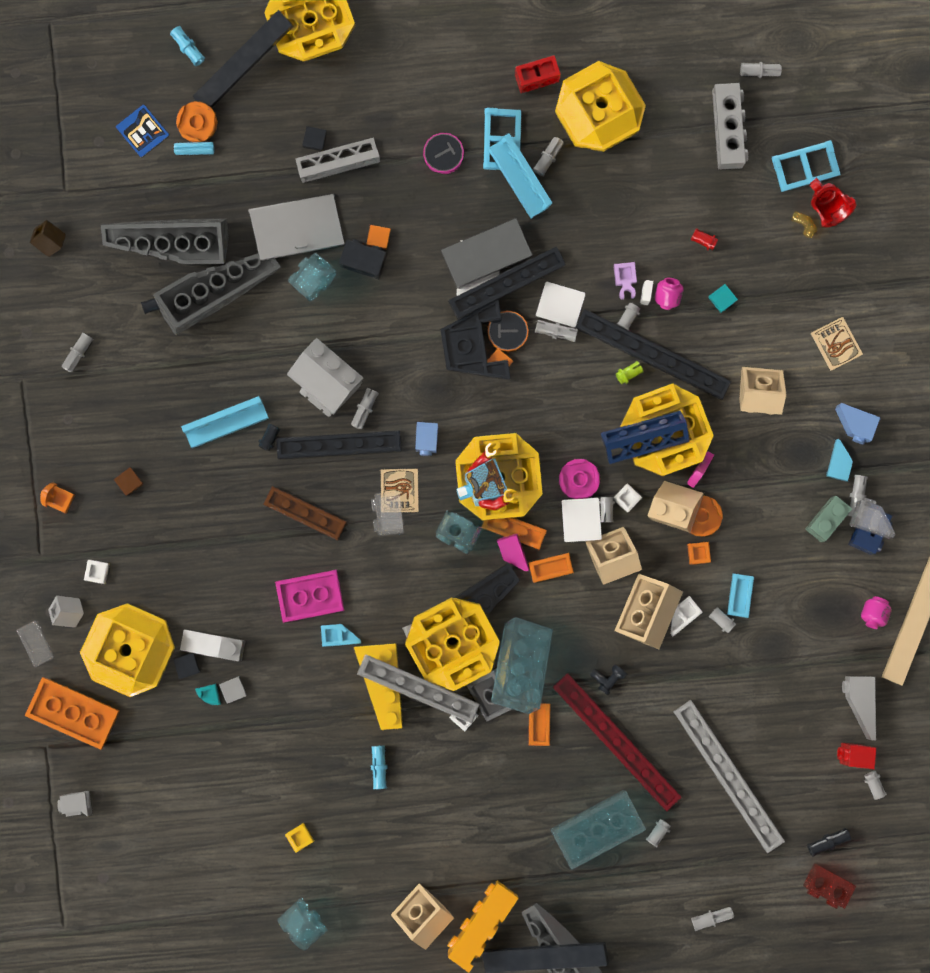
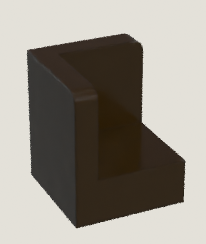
[30,220,66,257]

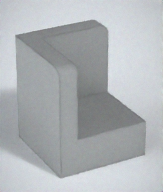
[48,596,84,627]

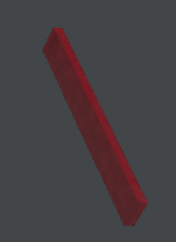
[552,673,682,812]

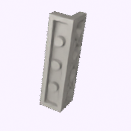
[295,137,380,183]

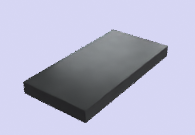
[441,219,533,289]

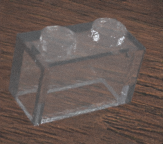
[371,491,404,536]

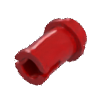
[691,228,718,250]

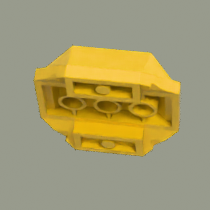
[264,0,355,62]
[555,61,646,152]
[620,384,714,476]
[456,433,543,521]
[405,598,500,691]
[80,604,175,697]

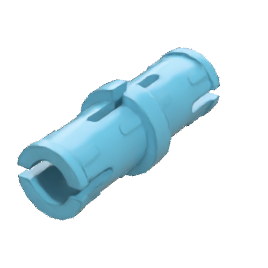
[170,26,205,66]
[371,746,387,789]

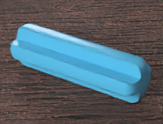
[174,142,214,155]

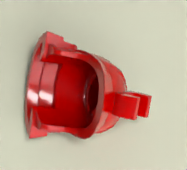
[810,178,856,227]

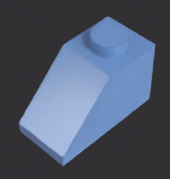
[835,403,880,444]
[415,422,438,456]

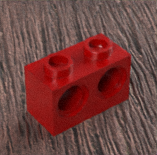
[515,55,561,93]
[837,743,876,769]

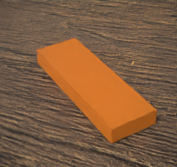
[481,518,547,550]

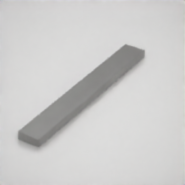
[673,700,785,853]

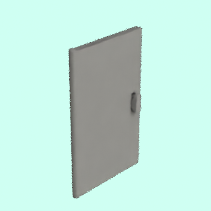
[248,194,344,261]

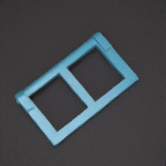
[483,108,521,170]
[772,140,841,192]

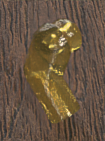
[791,211,817,238]

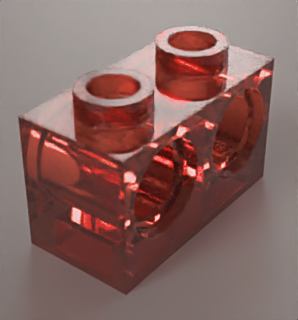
[803,863,856,909]

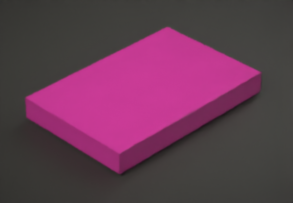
[275,570,345,623]

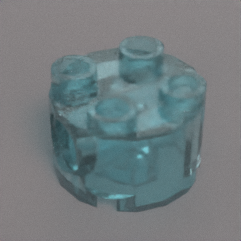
[288,253,337,302]
[435,510,483,554]
[277,898,328,950]

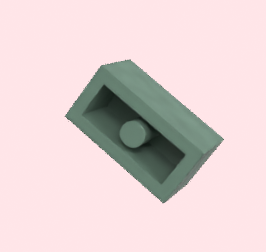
[805,496,852,542]

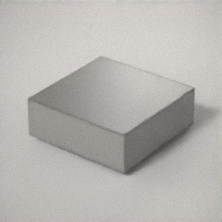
[219,676,247,704]

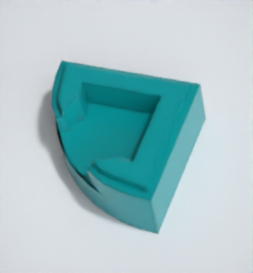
[195,684,221,705]

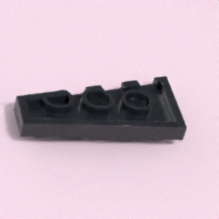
[454,563,520,615]

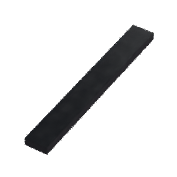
[575,309,732,400]

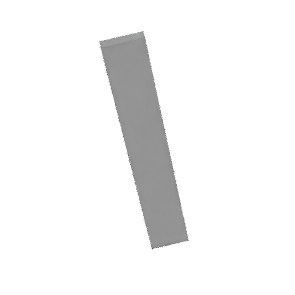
[357,655,480,723]

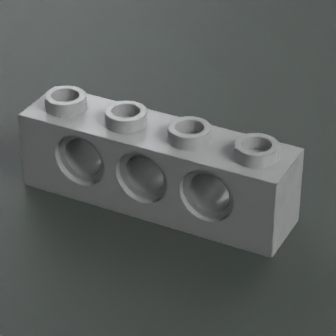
[712,83,748,170]

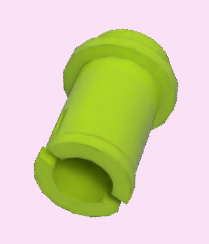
[616,361,643,384]

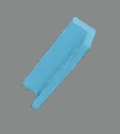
[488,133,552,218]
[181,396,269,448]

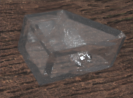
[849,498,895,539]

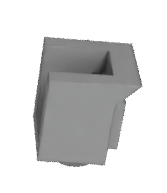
[58,791,92,817]

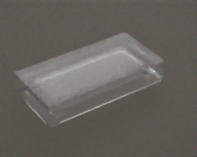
[16,621,55,667]

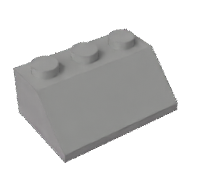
[287,338,363,415]

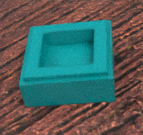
[708,284,738,313]

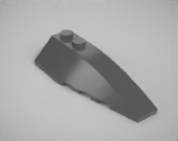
[101,219,229,264]
[153,254,281,335]
[522,903,602,973]

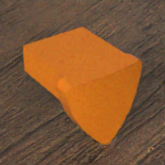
[40,483,75,514]

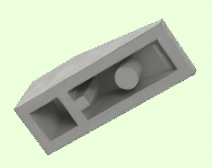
[180,630,245,661]
[842,676,876,740]

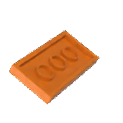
[25,677,120,750]

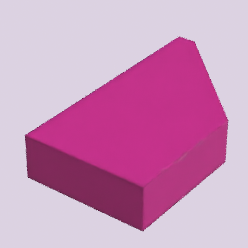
[687,451,714,488]
[497,534,530,571]

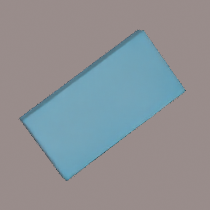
[727,574,754,618]

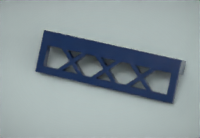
[601,410,690,464]

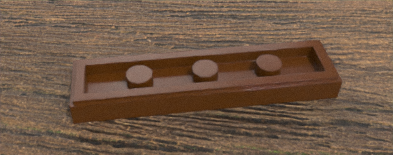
[263,486,347,541]

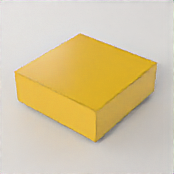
[285,823,314,852]

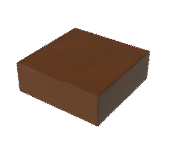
[114,467,143,496]

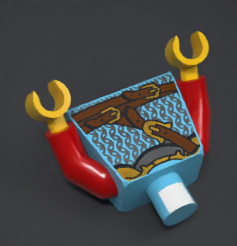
[456,443,518,511]

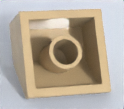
[739,367,786,415]
[648,481,704,532]
[585,527,642,585]
[391,883,454,950]

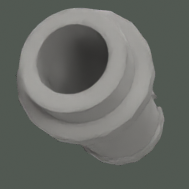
[617,303,640,330]
[599,497,615,522]
[709,607,736,633]
[864,771,887,800]
[646,819,671,847]

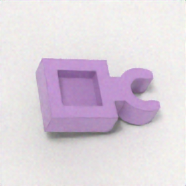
[614,262,637,300]

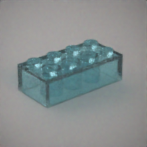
[491,617,553,714]
[550,790,646,870]

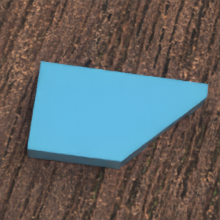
[827,439,853,482]
[321,624,361,647]

